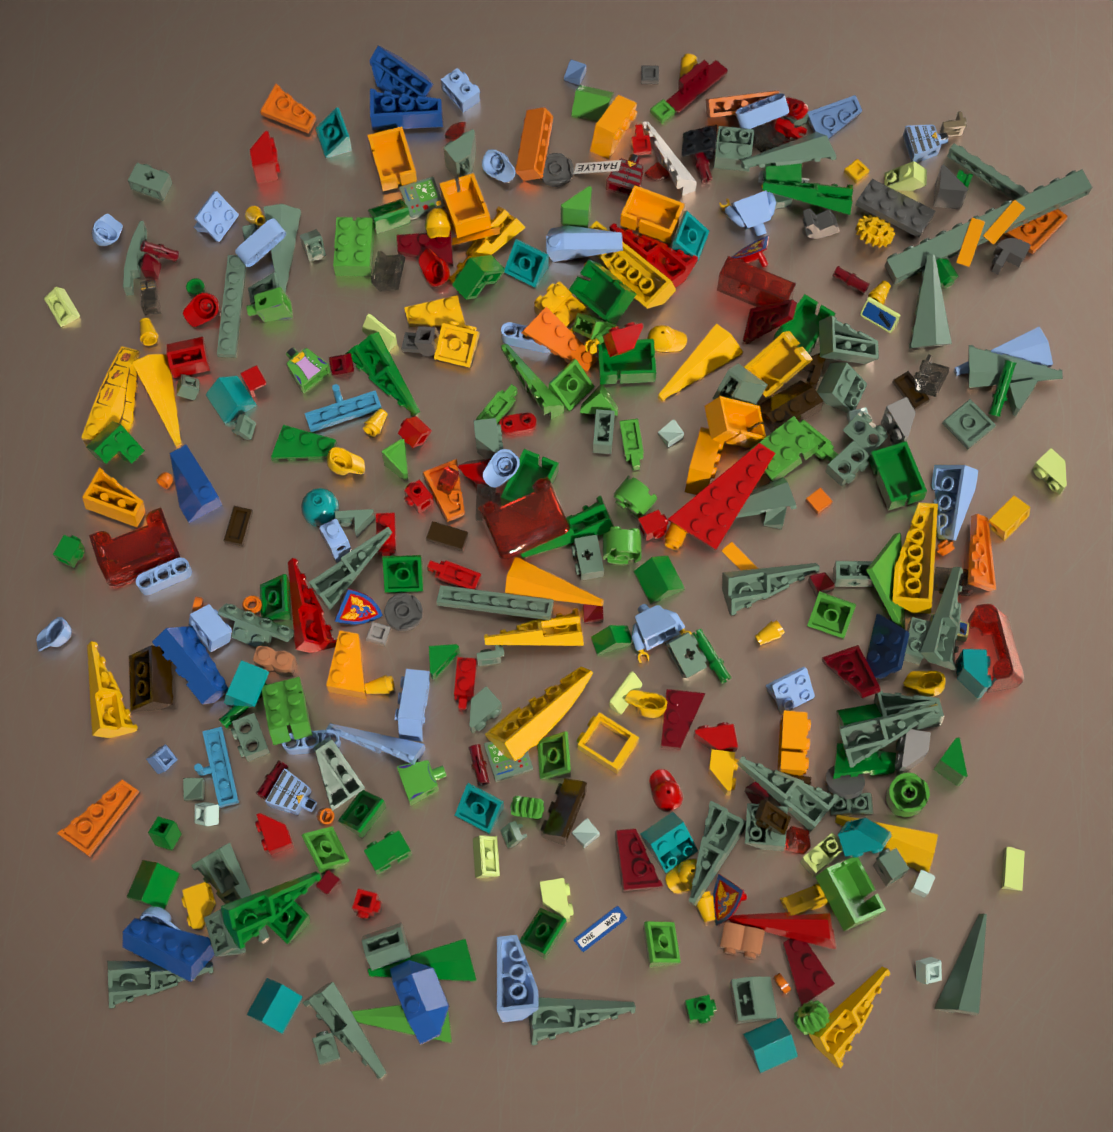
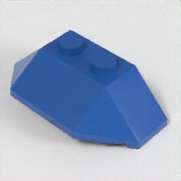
[369,46,433,98]
[390,960,449,1044]

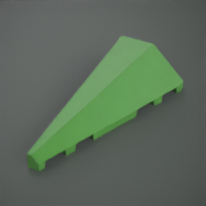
[501,344,564,419]
[351,1000,452,1043]

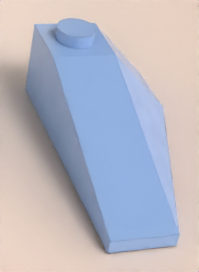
[546,226,623,262]
[931,465,978,540]
[497,935,539,1022]

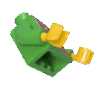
[569,313,617,354]

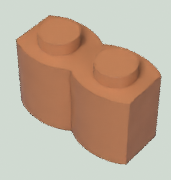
[253,646,297,677]
[720,922,765,959]

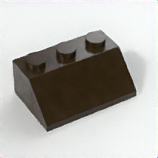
[758,380,824,433]
[129,645,173,712]
[540,779,587,846]

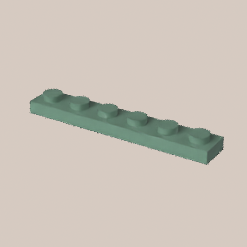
[947,143,1029,200]
[217,255,246,358]
[437,585,554,620]

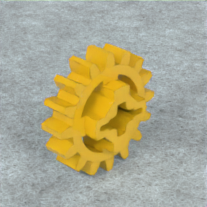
[855,215,895,248]

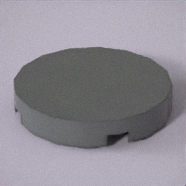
[541,153,574,187]
[384,593,423,631]
[825,766,865,799]

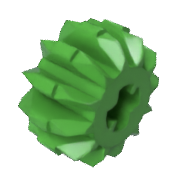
[510,796,544,819]
[793,1000,830,1035]

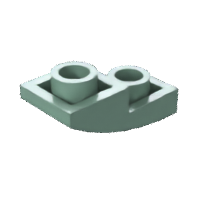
[830,793,873,816]

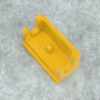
[989,495,1030,541]
[780,884,828,915]

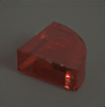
[445,122,466,140]
[645,162,670,180]

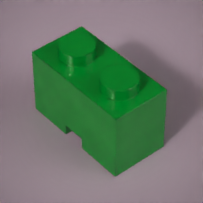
[364,831,412,875]

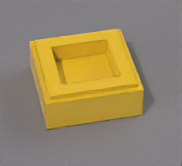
[844,159,870,183]

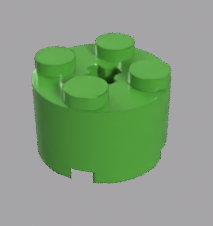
[613,475,658,520]
[603,526,642,565]
[886,773,930,817]

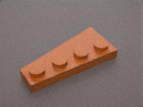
[521,307,598,373]
[968,514,996,592]
[57,780,139,857]

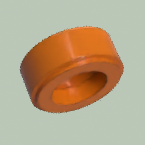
[192,597,204,613]
[773,973,791,994]

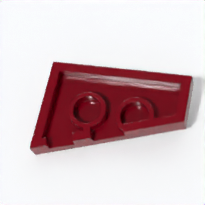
[397,231,453,266]
[743,299,797,344]
[822,645,881,698]
[661,689,706,750]
[615,829,663,891]
[783,938,835,1007]

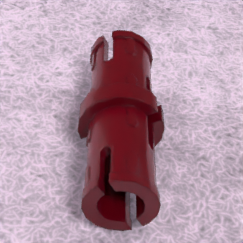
[694,152,713,183]
[140,240,179,262]
[833,266,870,294]
[468,744,490,786]
[256,760,288,800]

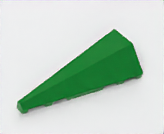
[762,181,853,215]
[345,332,420,416]
[519,496,614,558]
[220,871,321,949]
[367,938,477,982]

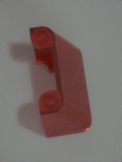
[478,477,569,559]
[89,507,180,588]
[968,604,1024,693]

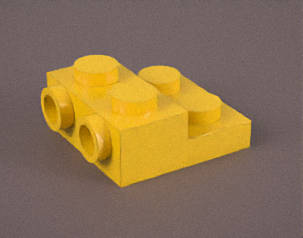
[534,281,586,328]
[434,321,480,368]

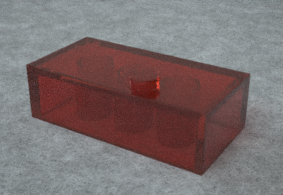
[717,256,796,307]

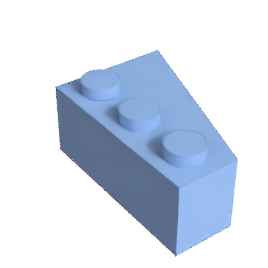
[395,669,430,742]

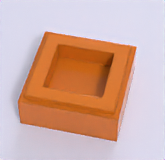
[805,487,833,514]

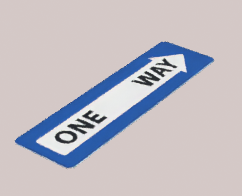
[574,906,627,952]

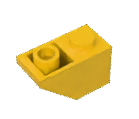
[708,749,738,795]
[181,882,216,931]

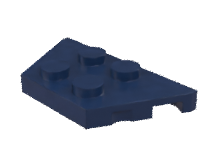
[866,614,910,679]

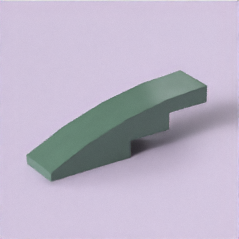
[123,221,148,296]

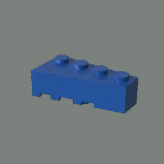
[370,89,443,130]
[152,626,229,704]
[123,918,214,982]

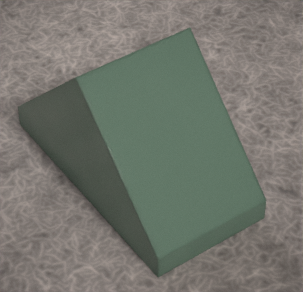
[1007,379,1038,417]

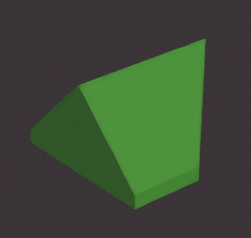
[580,384,618,416]
[381,439,408,481]

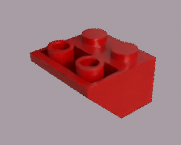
[250,131,281,184]
[167,337,210,378]

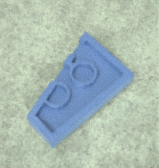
[807,95,862,139]

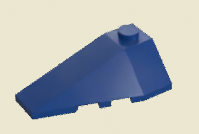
[170,445,222,523]

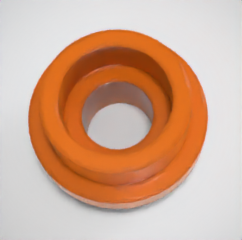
[936,539,955,556]
[242,595,262,614]

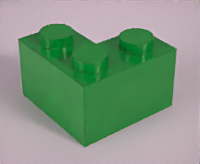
[452,255,505,300]
[86,421,145,464]

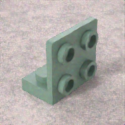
[204,909,246,957]

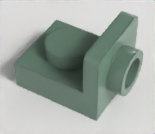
[476,645,504,666]
[312,1031,340,1065]

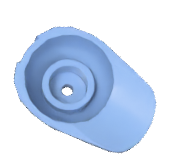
[482,149,515,182]
[92,214,123,246]
[483,449,520,488]
[36,617,72,652]
[139,906,180,930]

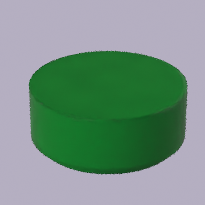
[186,278,205,297]

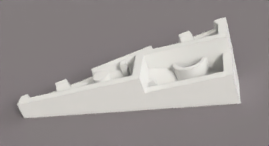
[642,121,697,196]

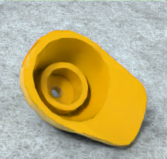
[425,208,452,238]
[647,325,687,352]
[326,447,365,475]
[903,671,945,697]
[625,690,668,718]
[665,858,697,894]

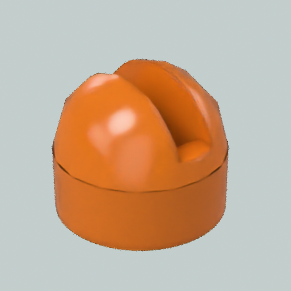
[156,472,173,489]
[317,808,334,824]

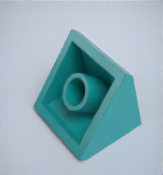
[315,107,352,158]
[672,211,710,261]
[504,239,549,287]
[206,376,257,424]
[224,660,269,707]
[454,783,504,834]
[246,978,303,1034]
[743,1018,798,1073]

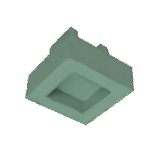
[232,414,256,440]
[500,821,527,848]

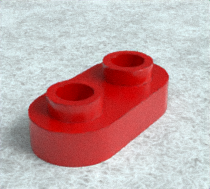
[785,97,808,120]
[499,413,537,435]

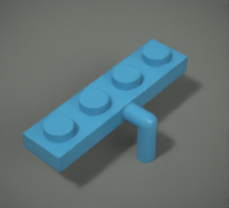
[305,384,382,432]
[194,726,239,808]

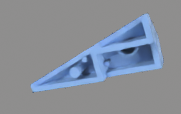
[954,326,1053,376]
[326,723,426,765]

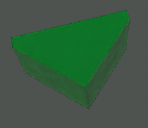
[591,625,634,655]
[429,644,460,680]

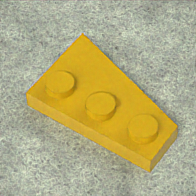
[404,295,466,328]

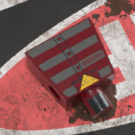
[606,154,644,196]

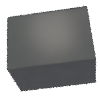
[934,164,968,209]

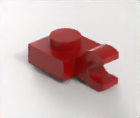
[774,118,807,140]
[631,124,652,155]

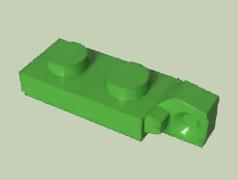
[476,384,518,424]
[619,419,644,471]
[800,420,838,462]

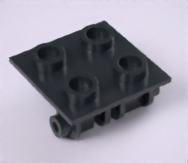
[682,124,718,159]

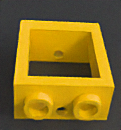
[576,712,639,774]

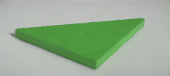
[866,533,905,629]

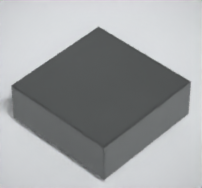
[641,66,659,84]

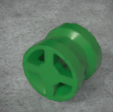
[957,169,973,188]

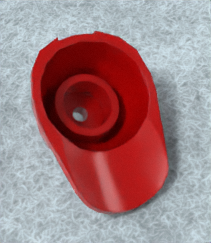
[418,249,450,287]
[183,293,219,327]
[649,769,683,812]

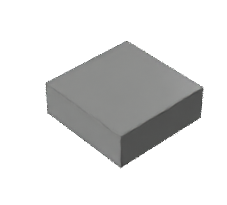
[366,622,391,646]

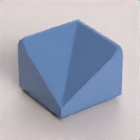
[564,60,587,86]
[146,744,178,774]

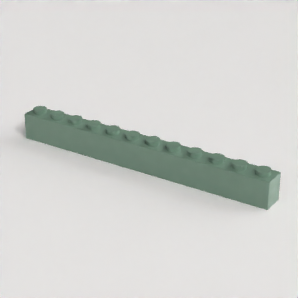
[885,169,1093,284]

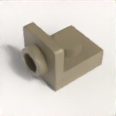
[940,111,967,137]

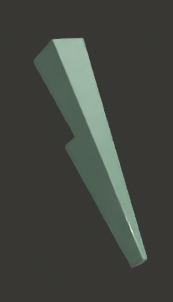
[741,132,836,169]
[263,204,301,293]
[909,254,952,348]
[968,345,1063,388]
[736,477,797,518]
[309,527,392,610]
[722,563,819,615]
[920,567,963,670]
[839,704,940,768]
[736,756,839,832]
[689,801,746,906]
[191,843,269,942]
[934,914,987,1016]
[107,961,213,1008]
[302,982,387,1079]
[529,998,636,1045]

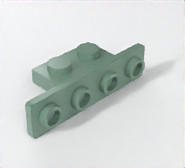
[218,603,294,648]

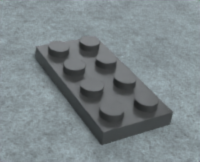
[856,179,936,238]

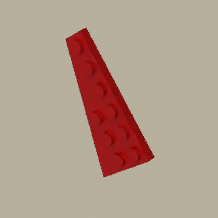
[667,443,776,550]

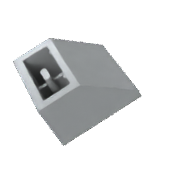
[881,397,916,445]
[895,729,931,776]

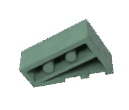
[819,315,879,364]
[874,690,944,730]
[313,736,365,811]

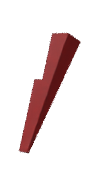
[610,223,698,288]
[288,558,337,653]
[729,912,836,949]

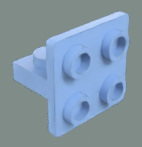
[194,191,239,242]
[765,667,815,714]

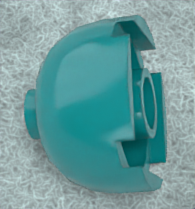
[301,488,339,527]

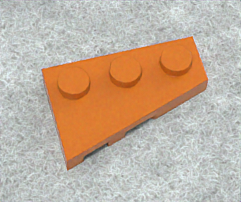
[260,84,316,134]
[1004,209,1068,255]
[423,459,465,522]

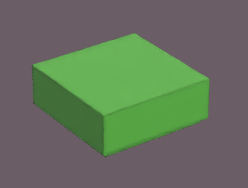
[650,99,675,123]

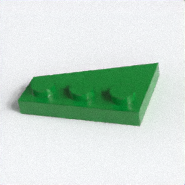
[271,425,337,461]
[833,743,896,779]

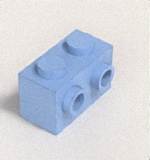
[441,68,480,113]
[188,604,232,652]

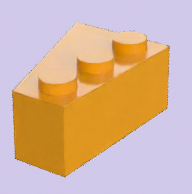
[590,95,638,160]
[685,427,724,495]
[82,467,146,527]
[326,630,367,699]

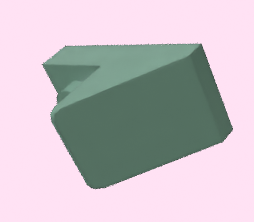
[248,272,279,304]
[335,509,375,537]

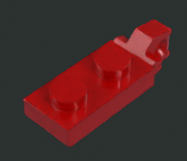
[376,513,396,562]
[427,560,481,590]
[454,657,477,712]

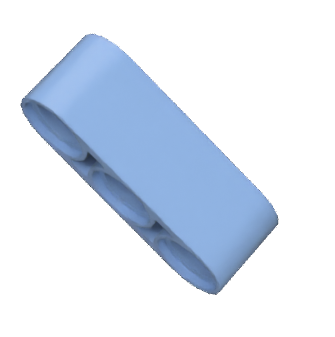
[736,93,789,129]
[235,218,286,267]
[501,322,550,353]
[136,557,192,595]
[282,729,341,755]

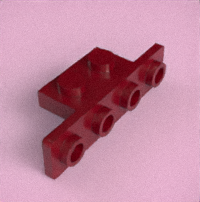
[666,60,728,113]

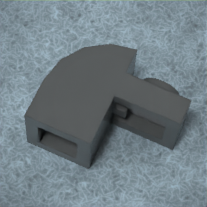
[803,208,840,239]
[992,238,1031,275]
[401,326,439,356]

